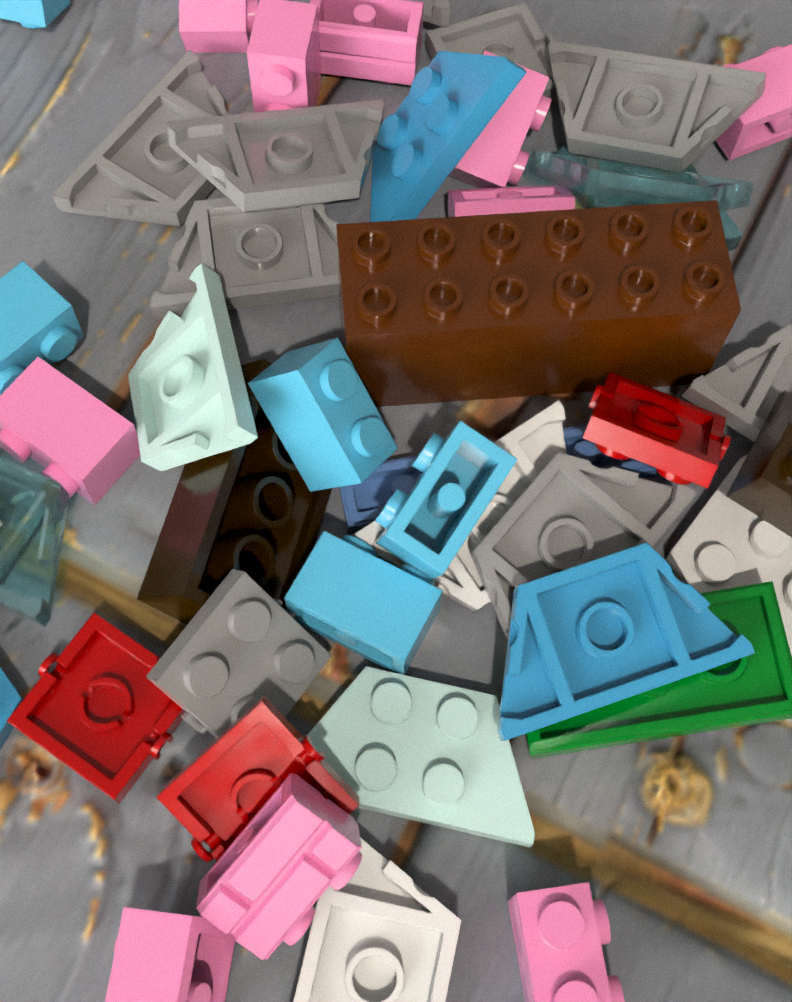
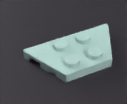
[128,263,258,471]
[308,666,535,848]

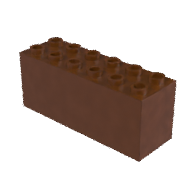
[336,200,741,407]

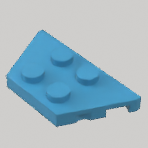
[370,51,527,222]
[497,542,755,741]

